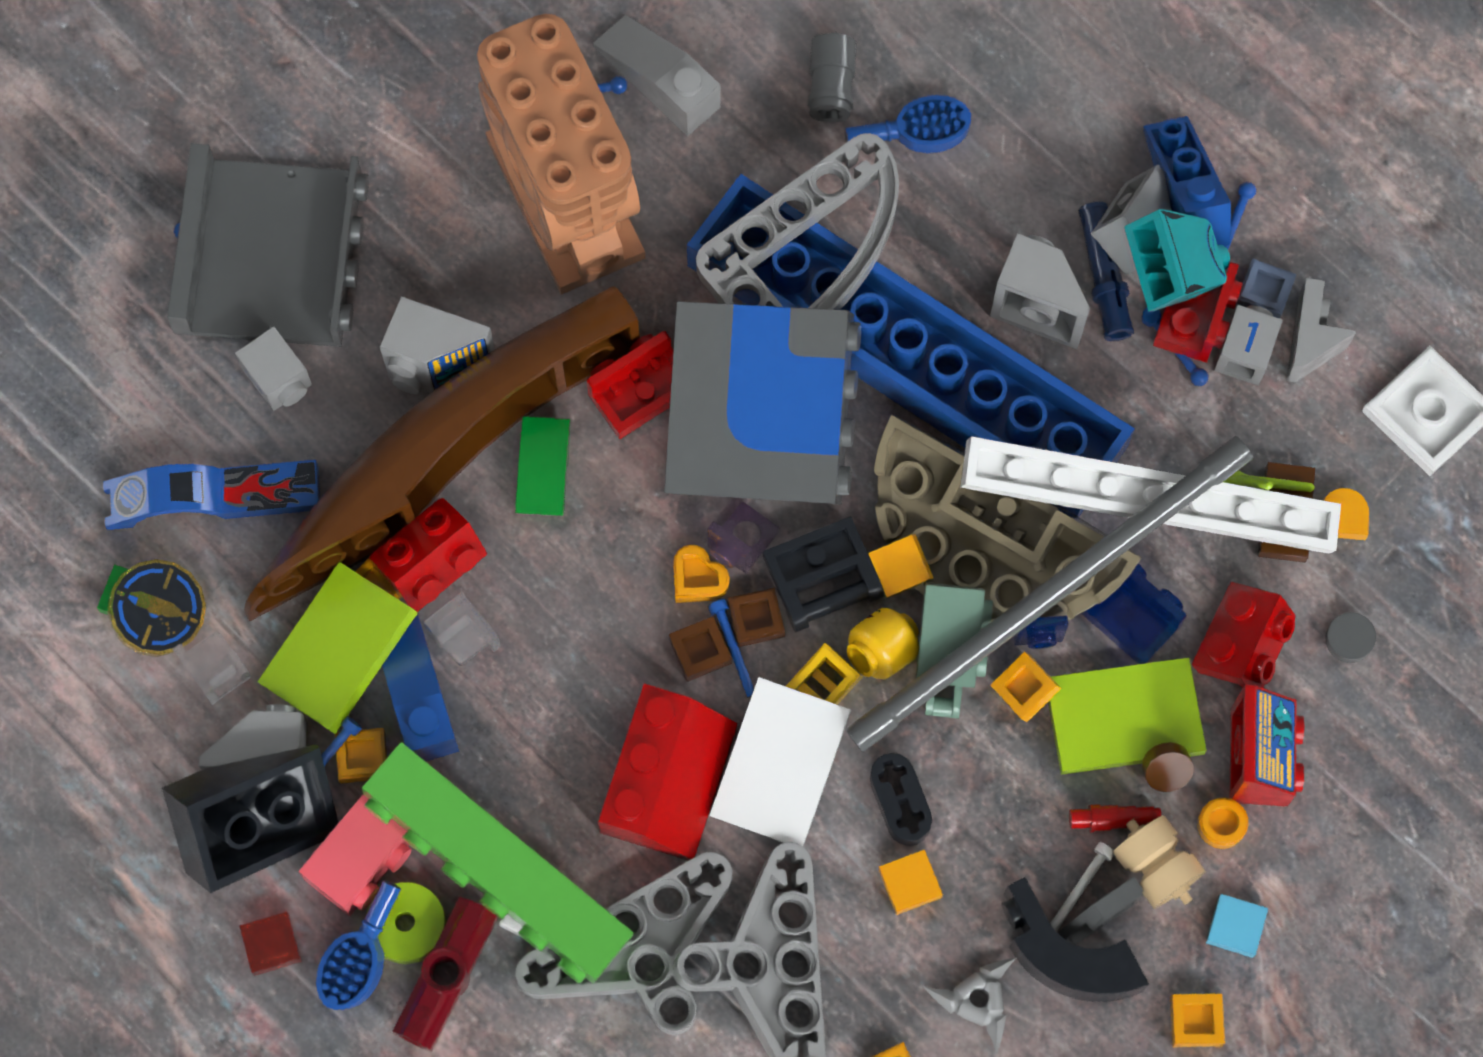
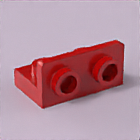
[1153,262,1243,363]

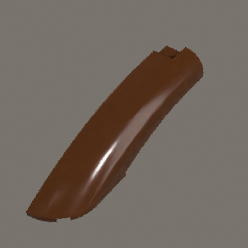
[244,286,640,621]

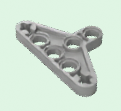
[673,842,826,1057]
[516,852,733,1035]

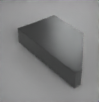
[1058,876,1144,945]

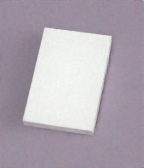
[709,677,851,847]

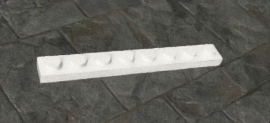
[960,437,1341,554]

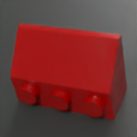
[598,683,738,861]

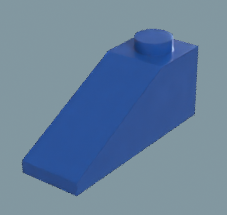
[382,615,460,762]

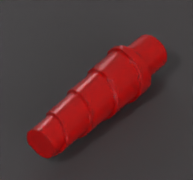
[1069,804,1162,833]

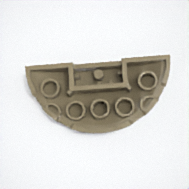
[874,415,1142,629]

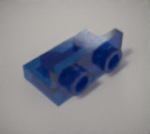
[1081,563,1187,664]

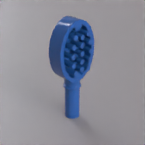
[845,95,971,153]
[316,880,401,1010]

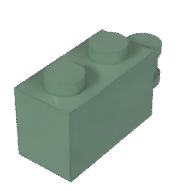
[916,583,993,719]

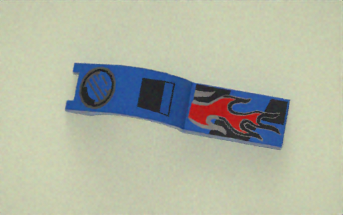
[103,459,320,530]

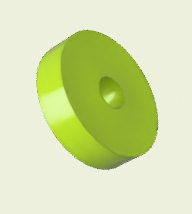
[366,882,446,964]

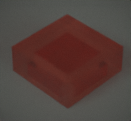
[239,912,302,976]

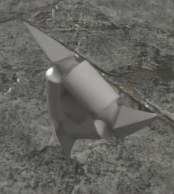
[922,957,1018,1055]

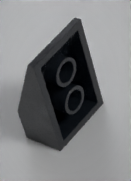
[162,745,339,893]

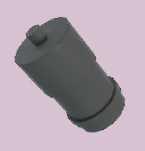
[808,32,857,123]

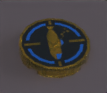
[107,559,206,657]

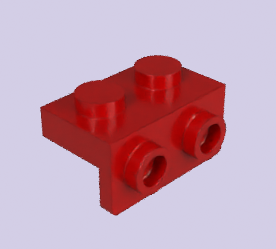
[586,330,674,440]
[370,498,488,612]
[1191,582,1296,689]

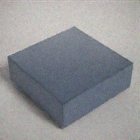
[1236,258,1297,319]

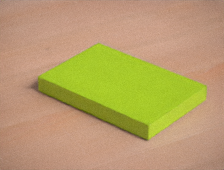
[257,562,418,734]
[1048,657,1207,775]

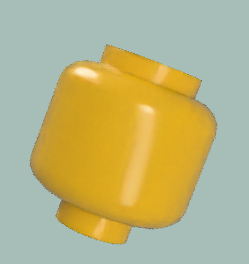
[847,608,919,680]

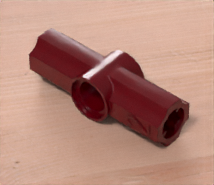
[392,897,498,1052]

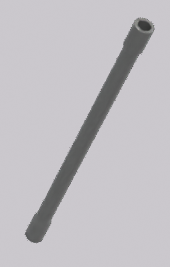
[845,436,1253,753]

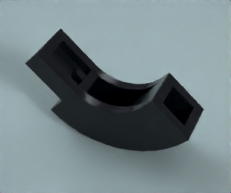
[1002,877,1149,1002]

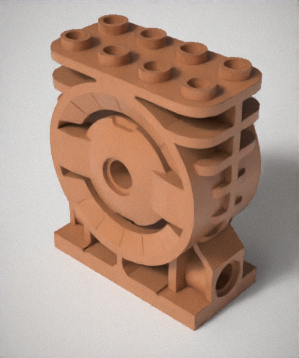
[477,14,646,295]

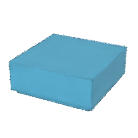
[1205,894,1268,958]

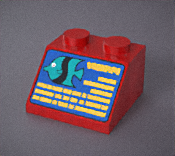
[1229,685,1305,806]

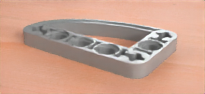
[696,133,899,310]

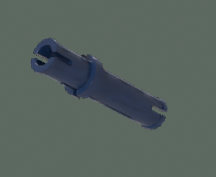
[1078,202,1134,342]

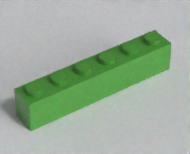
[362,742,634,984]

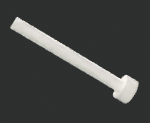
[1050,842,1114,932]

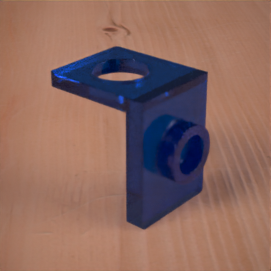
[1014,615,1069,649]

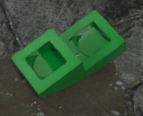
[515,416,571,516]

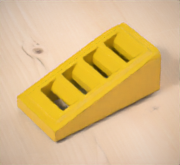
[785,643,863,705]

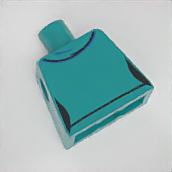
[1124,209,1230,311]

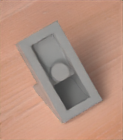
[1286,278,1356,382]

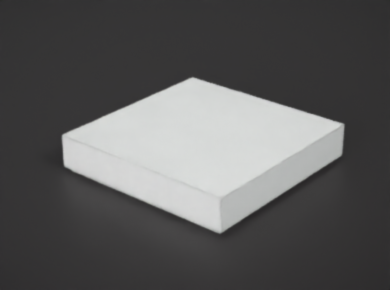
[1362,346,1483,476]

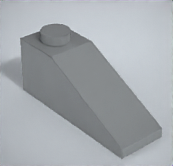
[593,14,721,137]

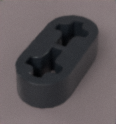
[870,753,932,846]

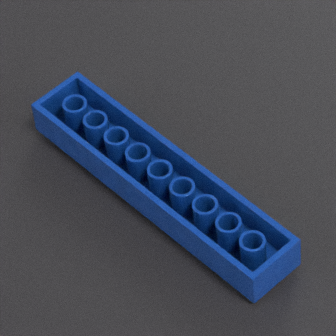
[687,174,1135,517]

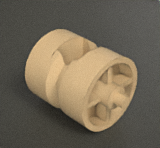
[1113,815,1206,909]

